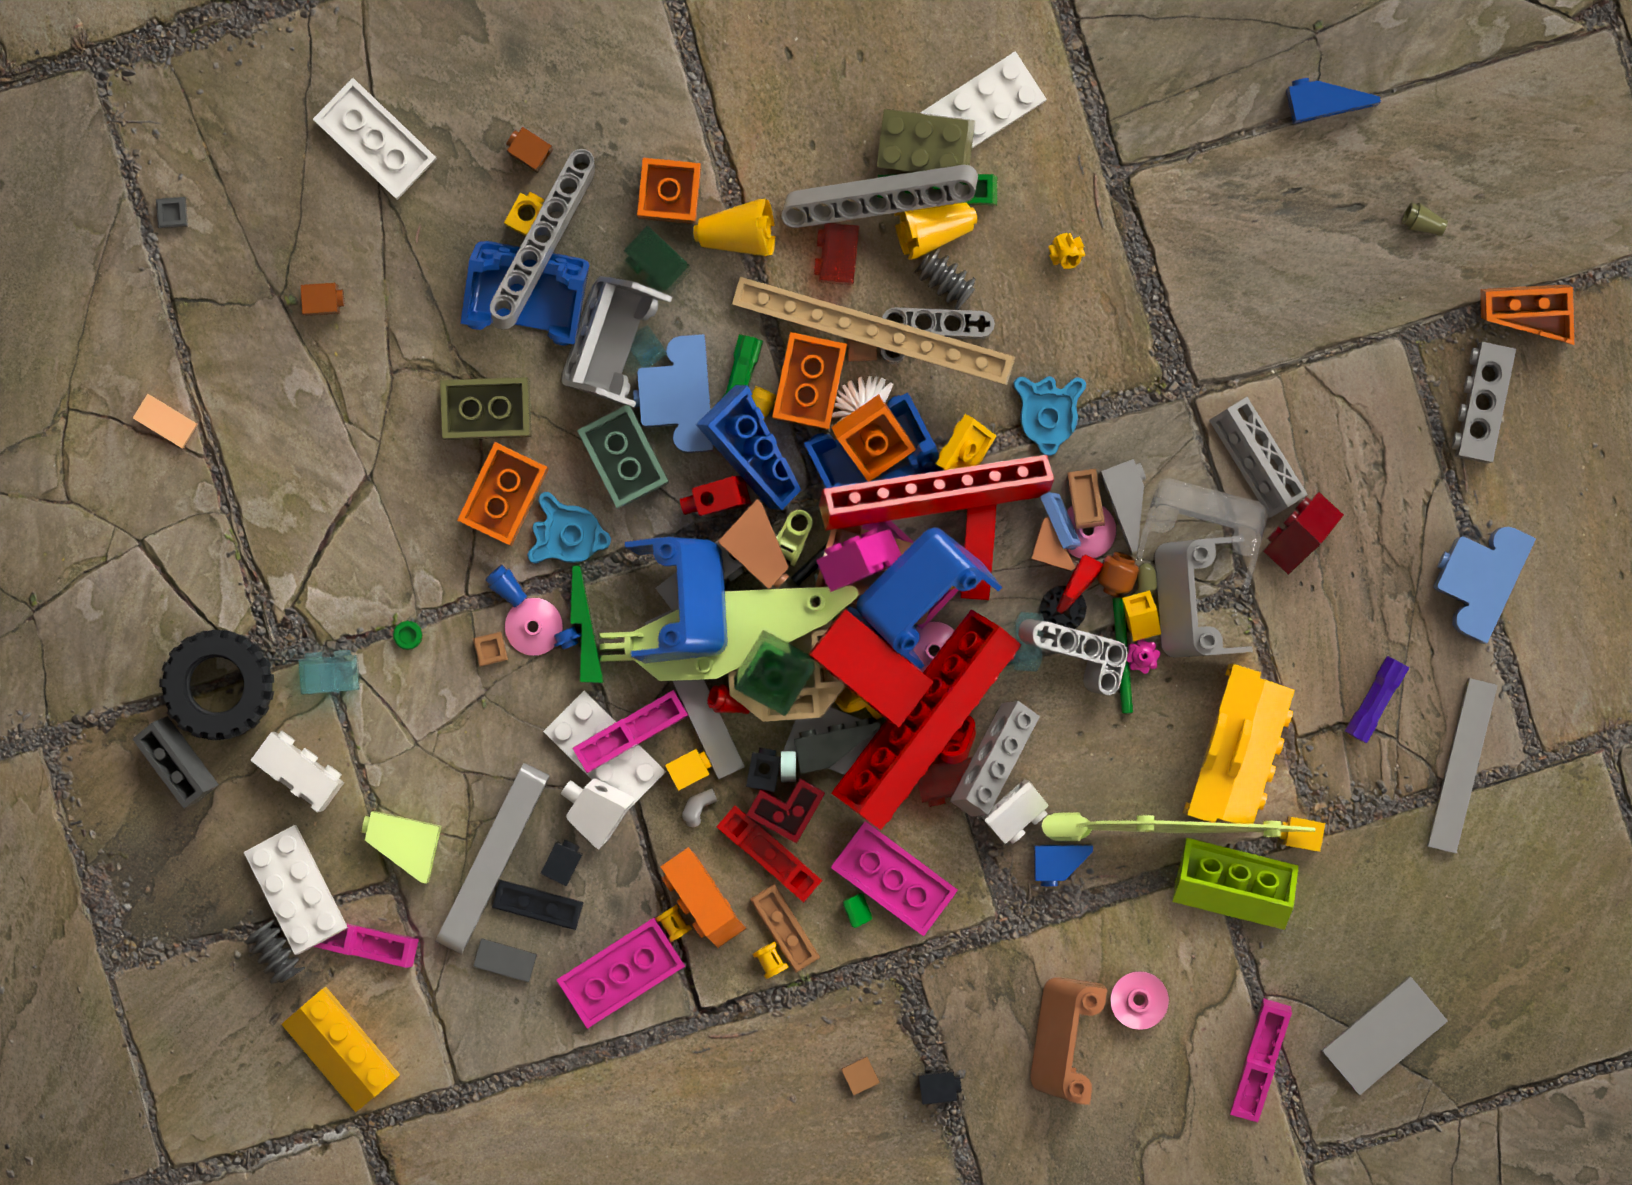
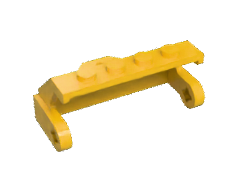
[1183,664,1295,824]

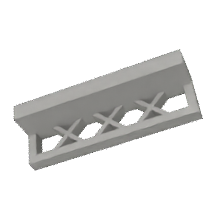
[1209,397,1308,518]

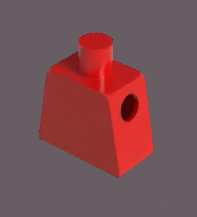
[680,476,752,516]

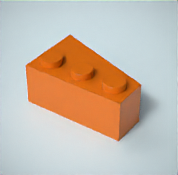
[660,847,746,948]

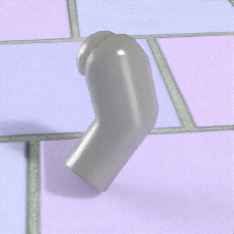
[682,788,717,827]

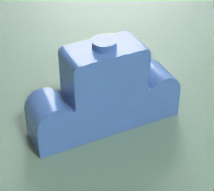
[633,334,714,453]
[1434,527,1536,644]

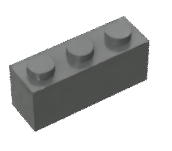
[132,716,219,808]

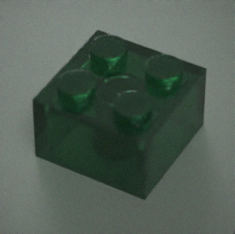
[624,225,692,295]
[734,630,815,716]

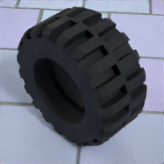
[159,630,275,740]

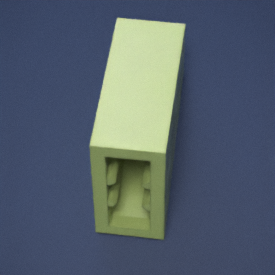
[362,811,441,884]

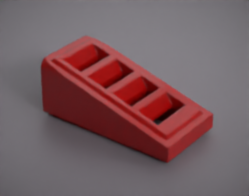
[1056,554,1103,614]

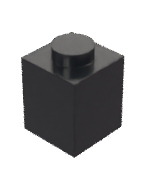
[540,839,583,886]
[918,1069,962,1105]

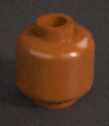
[1097,552,1139,597]

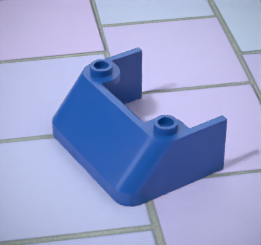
[856,528,1002,669]
[625,537,728,663]

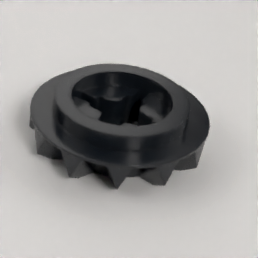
[1040,586,1087,629]

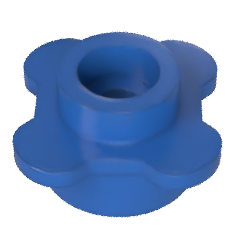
[554,626,582,650]

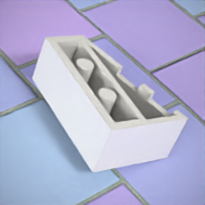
[251,731,345,813]

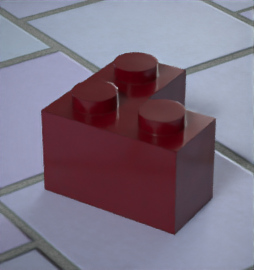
[1263,492,1344,575]
[746,778,825,844]

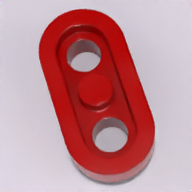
[940,715,976,764]

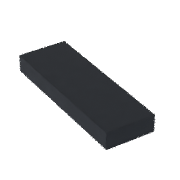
[492,879,584,930]

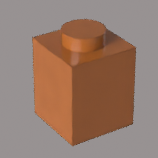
[506,127,553,173]
[301,283,345,316]

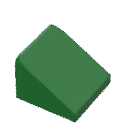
[842,893,872,928]

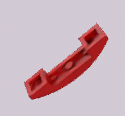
[960,504,997,600]
[716,805,823,902]

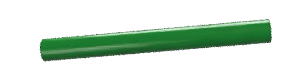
[1112,598,1133,713]

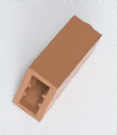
[718,499,789,589]

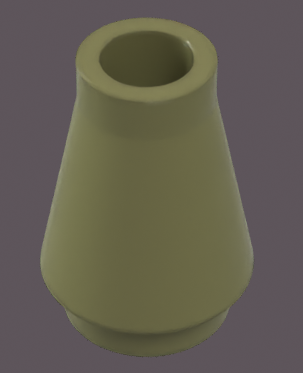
[1402,203,1448,236]

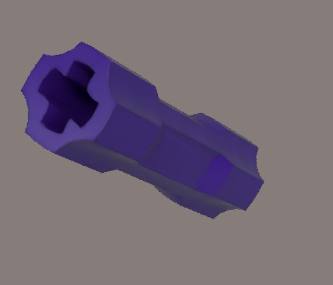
[1344,656,1409,743]

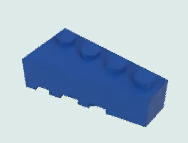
[696,385,801,510]

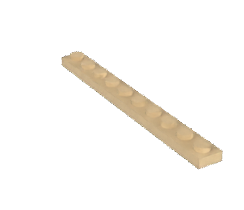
[732,277,1015,385]

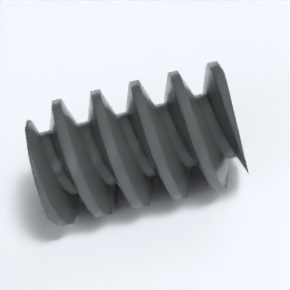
[913,248,976,310]
[245,919,305,984]

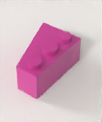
[816,528,902,592]

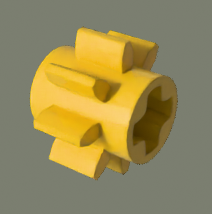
[1048,233,1086,269]

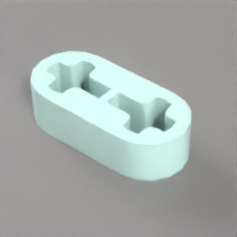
[781,751,796,782]

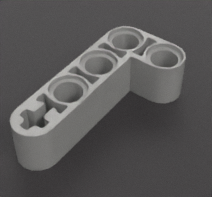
[880,307,995,364]
[1018,619,1128,695]

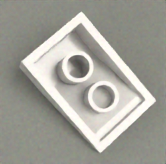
[981,779,1049,844]

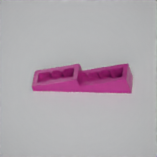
[572,690,689,773]
[314,923,419,968]
[1230,998,1292,1123]

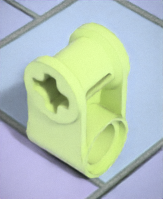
[776,510,813,566]

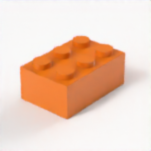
[772,332,847,431]
[457,442,549,546]

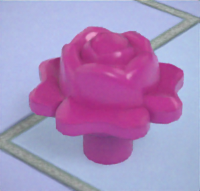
[1126,639,1161,674]

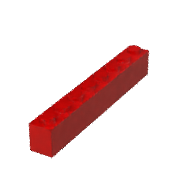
[819,455,1054,531]

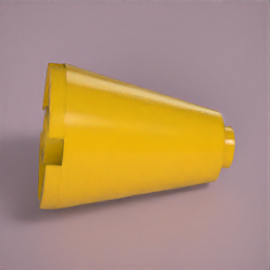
[693,198,775,256]
[894,203,977,260]

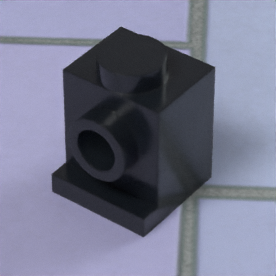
[746,747,781,792]

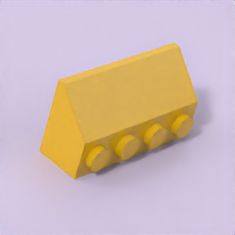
[281,987,400,1113]

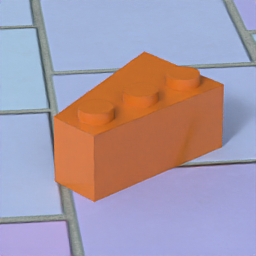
[1480,284,1574,345]

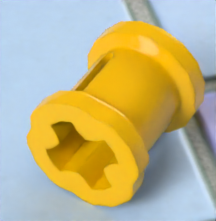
[655,904,692,943]
[752,941,788,979]

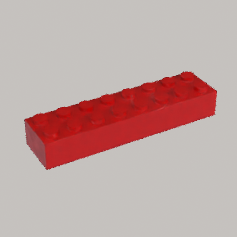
[831,609,1022,830]

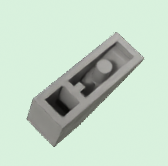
[1099,459,1146,553]

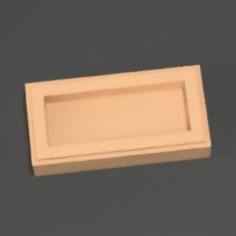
[133,394,198,448]

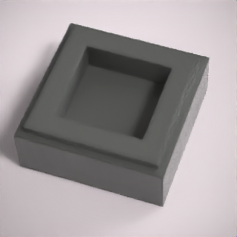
[156,197,188,229]

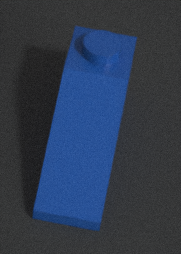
[1286,78,1381,124]

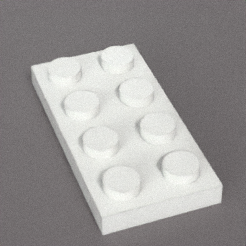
[920,51,1047,149]
[313,78,437,200]
[543,690,666,809]
[244,825,348,955]

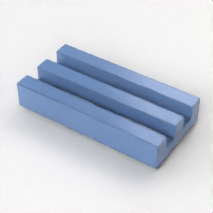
[1040,492,1081,550]

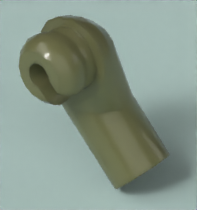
[1132,563,1157,595]

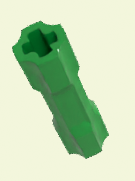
[722,334,764,398]

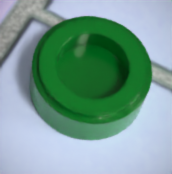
[393,621,423,650]

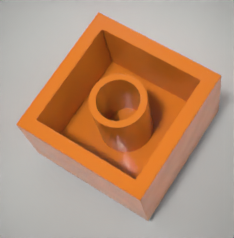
[637,158,702,224]
[831,394,916,482]

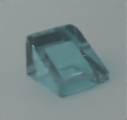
[630,325,667,368]

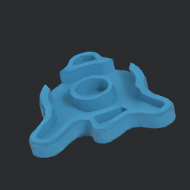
[1013,376,1086,456]
[527,492,611,564]

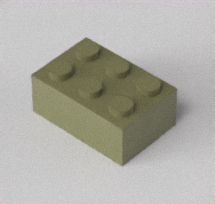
[877,109,975,172]
[440,377,532,440]

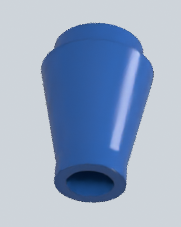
[485,564,527,608]

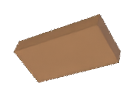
[1067,469,1105,529]

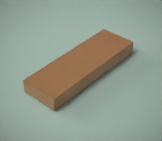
[750,883,820,973]

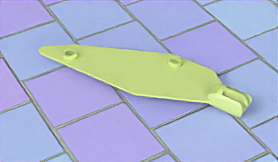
[599,586,858,681]
[1042,812,1315,841]

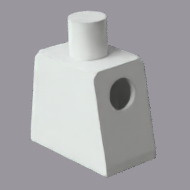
[561,779,635,850]

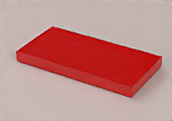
[808,609,934,728]

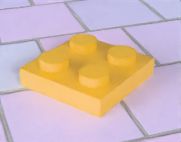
[936,414,996,470]

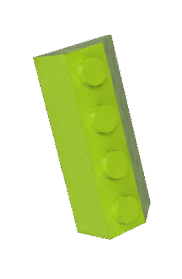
[1172,838,1299,930]

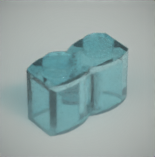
[1012,612,1044,672]
[298,650,361,695]

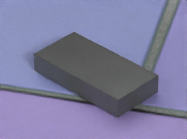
[473,938,537,982]

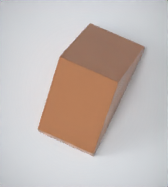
[1030,517,1076,571]

